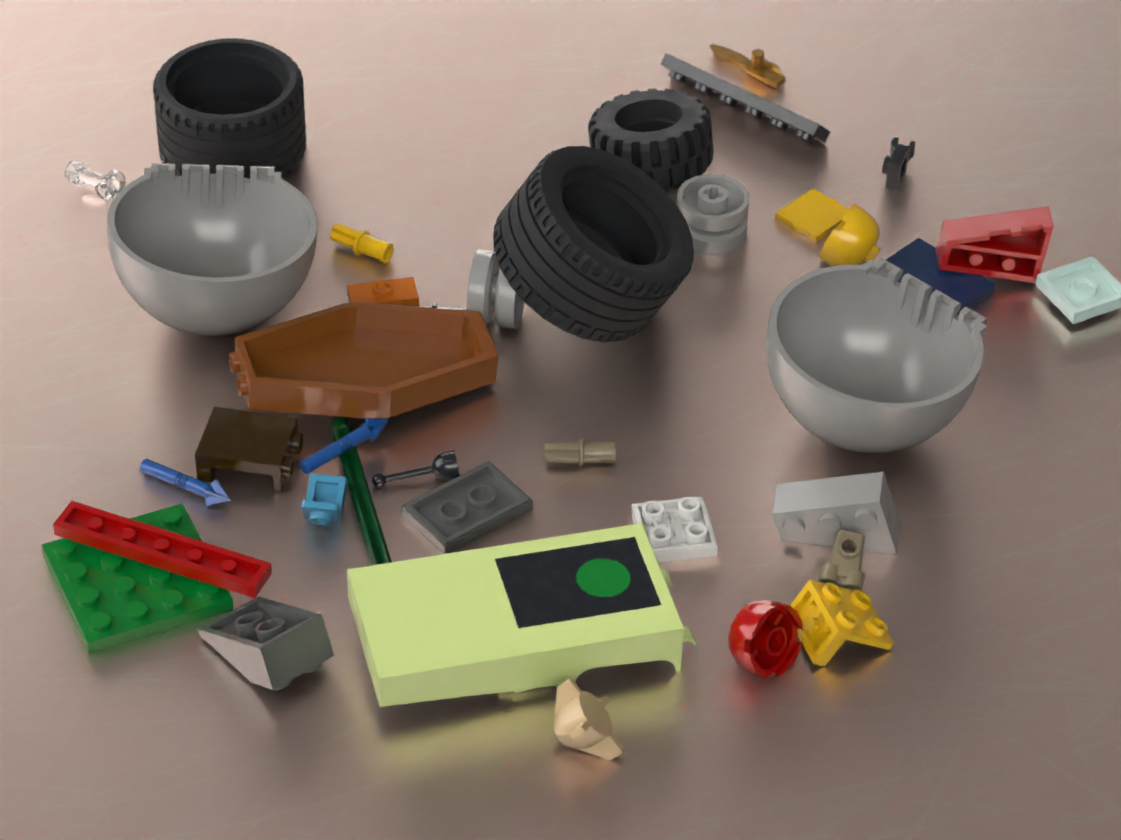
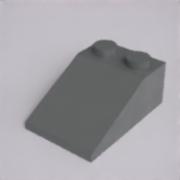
[198,596,334,690]

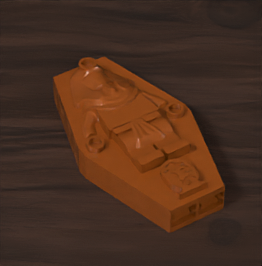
[229,302,499,419]

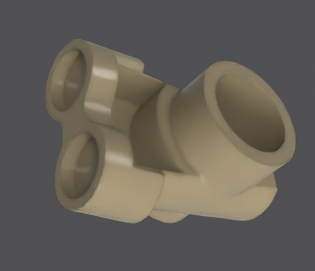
[818,530,865,591]

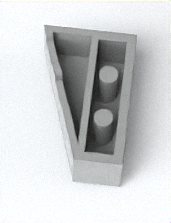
[772,471,901,555]

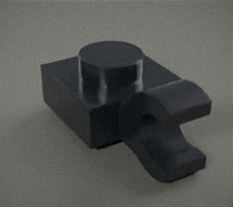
[882,137,915,190]

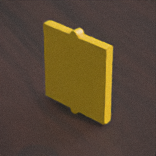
[775,188,848,242]

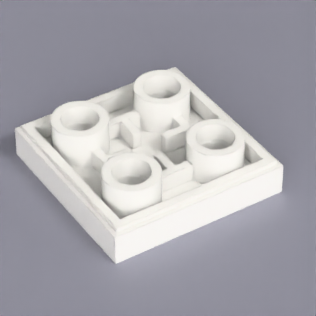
[631,496,718,563]

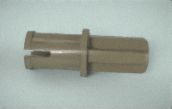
[544,438,616,467]

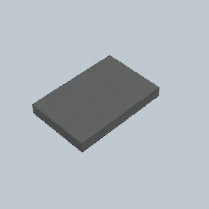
[401,461,533,554]

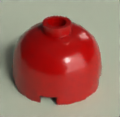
[728,600,803,678]

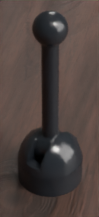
[372,450,460,488]

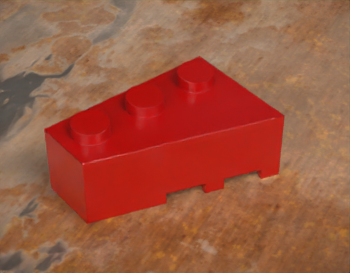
[936,206,1054,283]

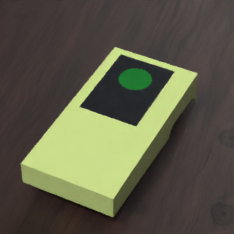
[347,523,697,707]

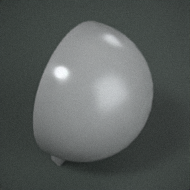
[107,163,318,336]
[766,258,988,453]

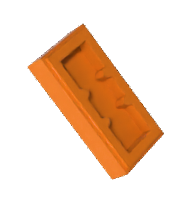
[347,277,419,306]

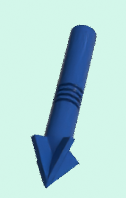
[299,418,389,474]
[140,459,231,506]

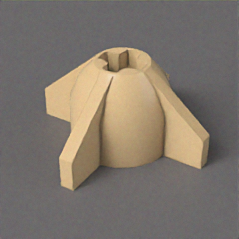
[554,677,624,760]

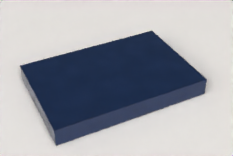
[886,238,995,316]

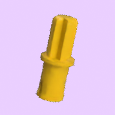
[329,224,394,264]

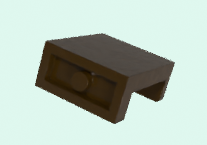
[195,407,303,491]

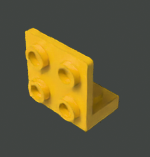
[790,579,894,667]

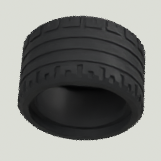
[153,38,306,179]

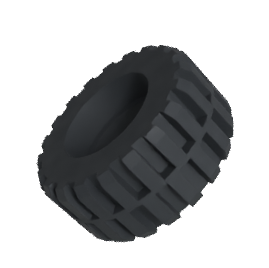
[588,88,714,190]

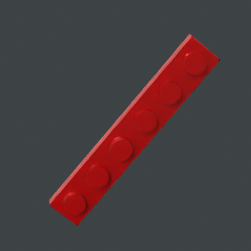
[53,500,272,598]

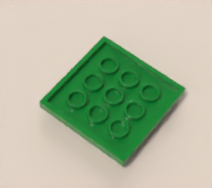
[41,503,234,654]

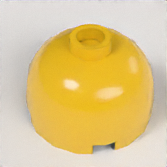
[819,203,881,266]

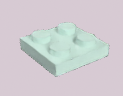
[1035,256,1121,324]

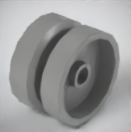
[677,174,749,255]
[467,249,525,329]

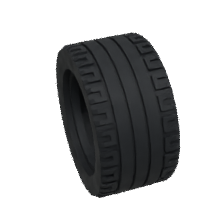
[493,146,694,342]

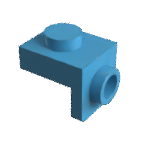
[301,473,348,526]

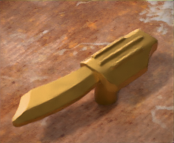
[710,44,786,88]

